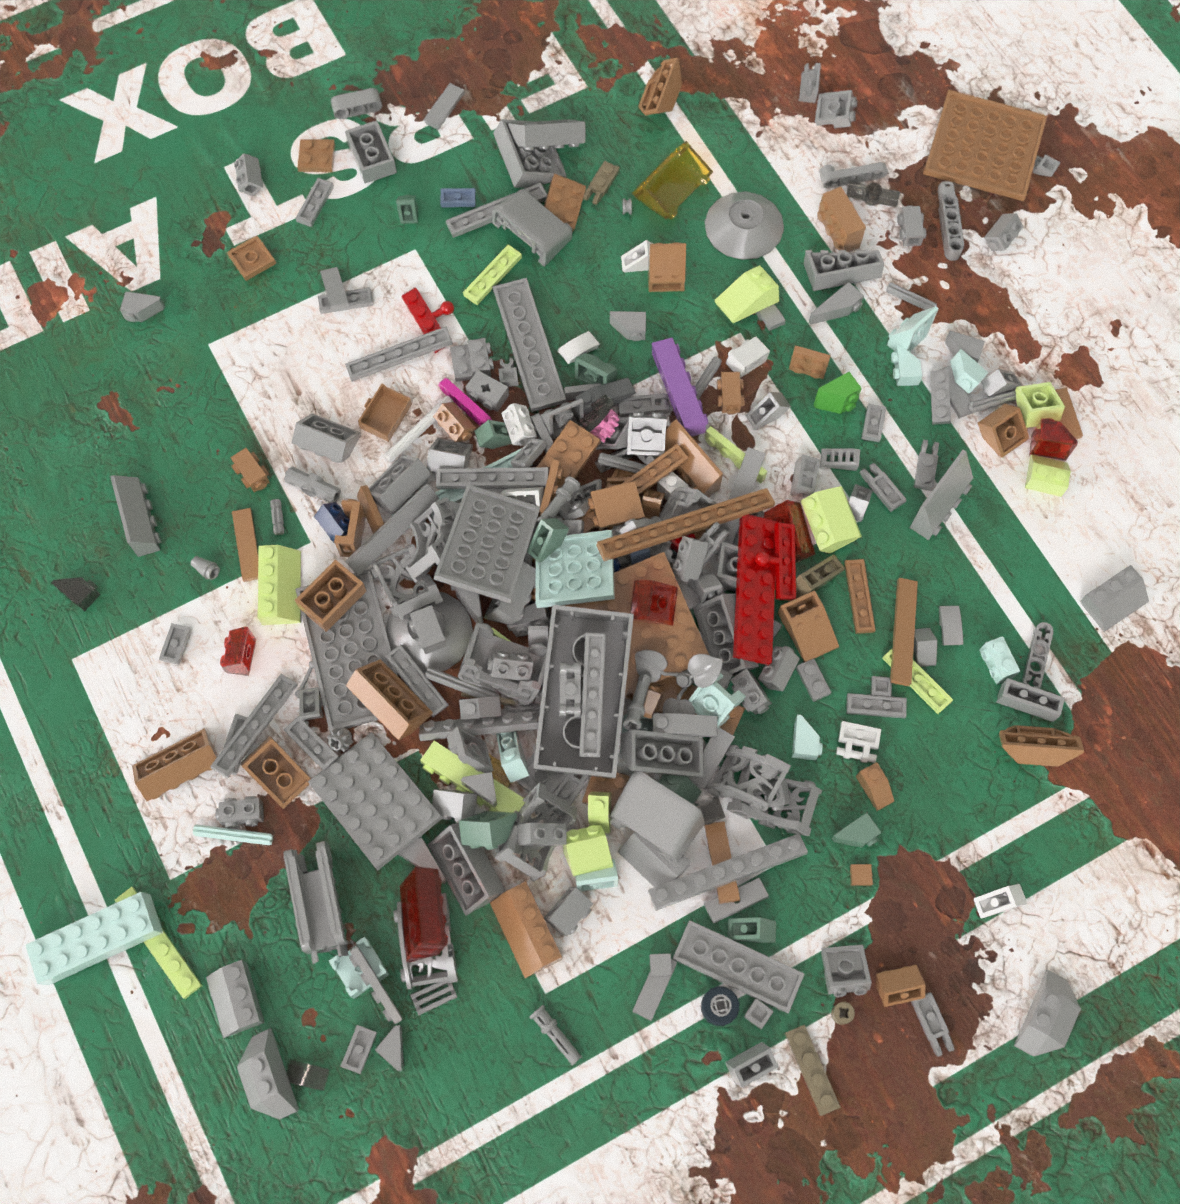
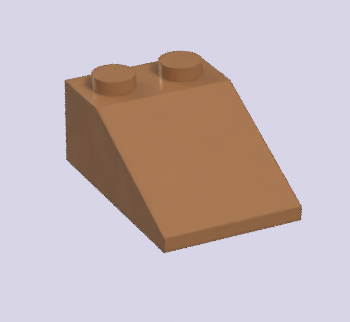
[241,736,311,809]

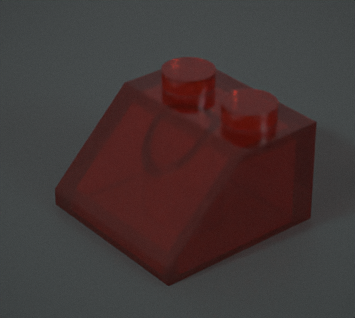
[1029,418,1078,461]
[630,580,678,626]
[220,627,257,676]

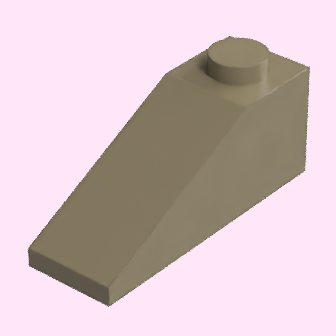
[796,554,845,598]

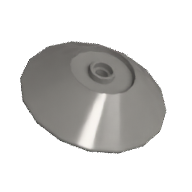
[705,192,784,260]
[386,592,473,673]

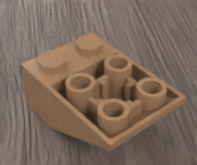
[648,242,686,292]
[778,590,839,663]

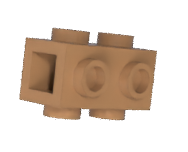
[717,372,744,415]
[433,402,476,442]
[230,448,270,492]

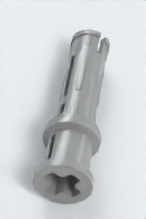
[537,477,580,523]
[623,675,651,730]
[529,1004,582,1065]

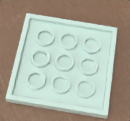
[535,530,615,608]

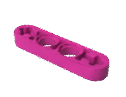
[438,378,492,426]

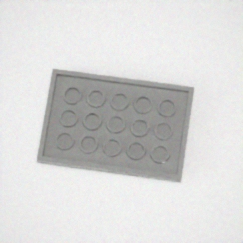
[434,484,540,603]
[308,732,443,871]

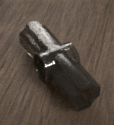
[846,181,900,207]

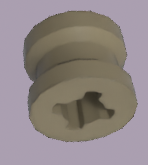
[831,1002,855,1025]

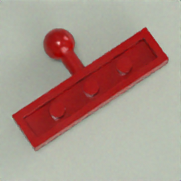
[401,288,454,353]
[755,523,796,601]

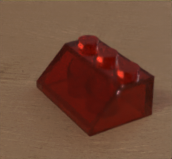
[764,500,815,563]

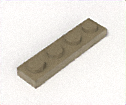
[784,1025,841,1116]

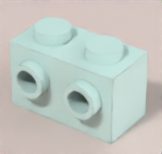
[980,636,1020,685]

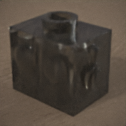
[693,797,726,825]

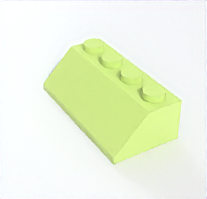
[258,545,301,625]

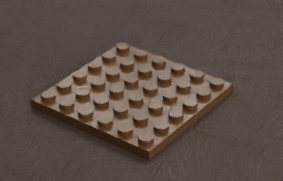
[923,90,1047,201]
[560,552,709,696]

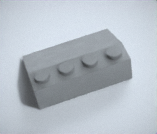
[493,119,567,188]
[910,450,973,540]

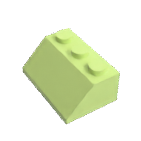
[801,486,862,553]

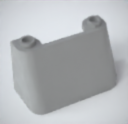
[492,189,572,267]
[649,487,721,568]
[458,623,547,702]
[609,771,705,863]

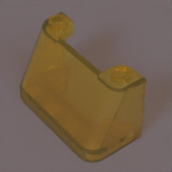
[632,141,713,220]

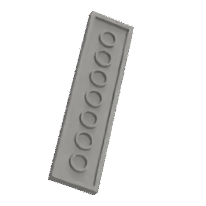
[493,278,566,412]

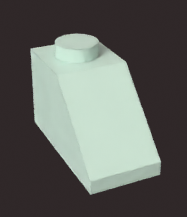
[950,349,989,394]
[792,715,823,761]

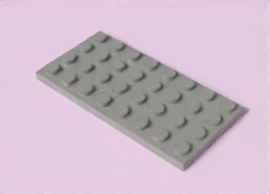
[295,569,398,733]

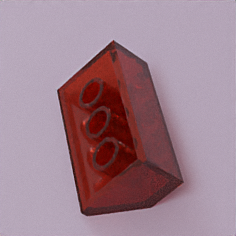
[399,866,448,963]

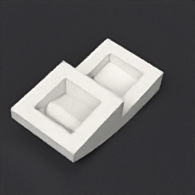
[558,331,599,364]

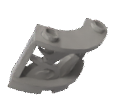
[405,497,456,583]
[370,544,443,621]
[706,745,791,812]
[727,765,822,836]
[495,783,577,882]
[393,893,458,989]

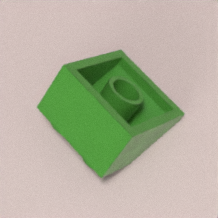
[813,371,862,414]

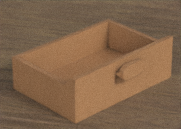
[358,383,412,442]

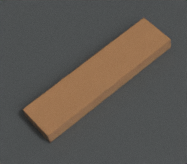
[232,508,259,582]
[844,559,875,634]
[704,821,740,904]

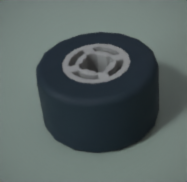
[701,986,740,1026]

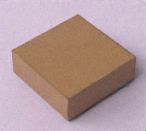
[850,864,873,886]

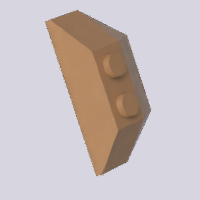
[638,58,682,115]
[999,725,1084,767]

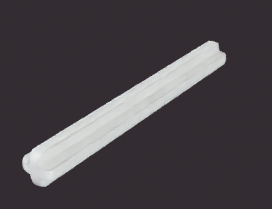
[384,396,453,462]

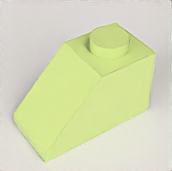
[588,792,612,833]

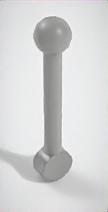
[295,661,314,698]

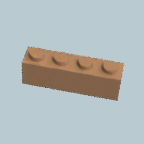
[665,419,723,497]
[346,659,433,740]
[132,728,218,802]
[490,881,562,979]

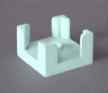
[688,673,746,728]
[329,937,389,999]

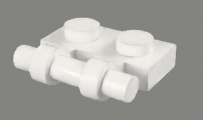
[836,721,881,763]

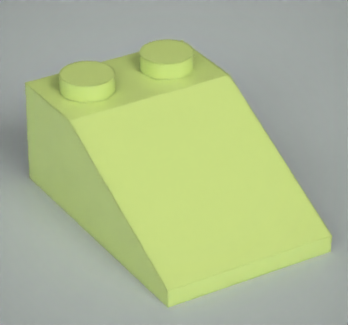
[715,265,779,323]

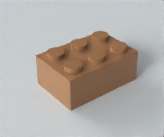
[817,187,866,252]
[294,559,366,632]

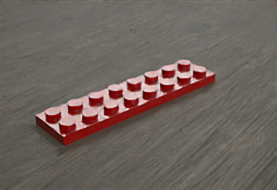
[733,514,777,665]

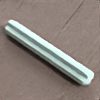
[193,824,273,845]

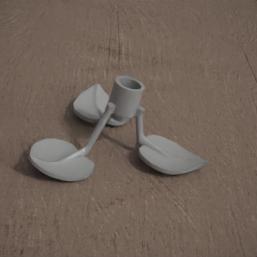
[635,650,723,715]

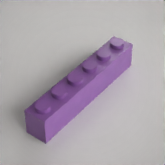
[652,338,708,436]

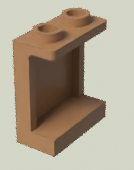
[588,481,645,531]
[334,499,366,557]

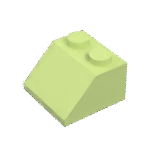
[1015,382,1065,428]
[1025,454,1071,497]
[563,824,613,876]

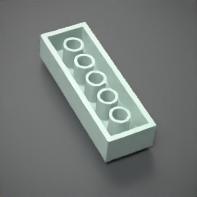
[25,892,163,985]

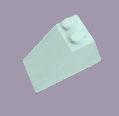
[887,306,939,352]

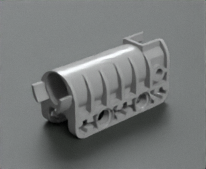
[284,841,349,964]

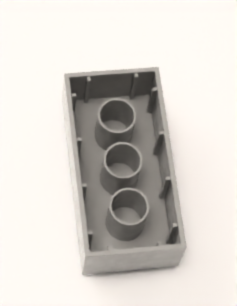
[533,605,634,779]

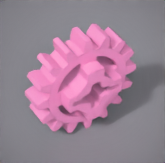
[584,408,620,443]

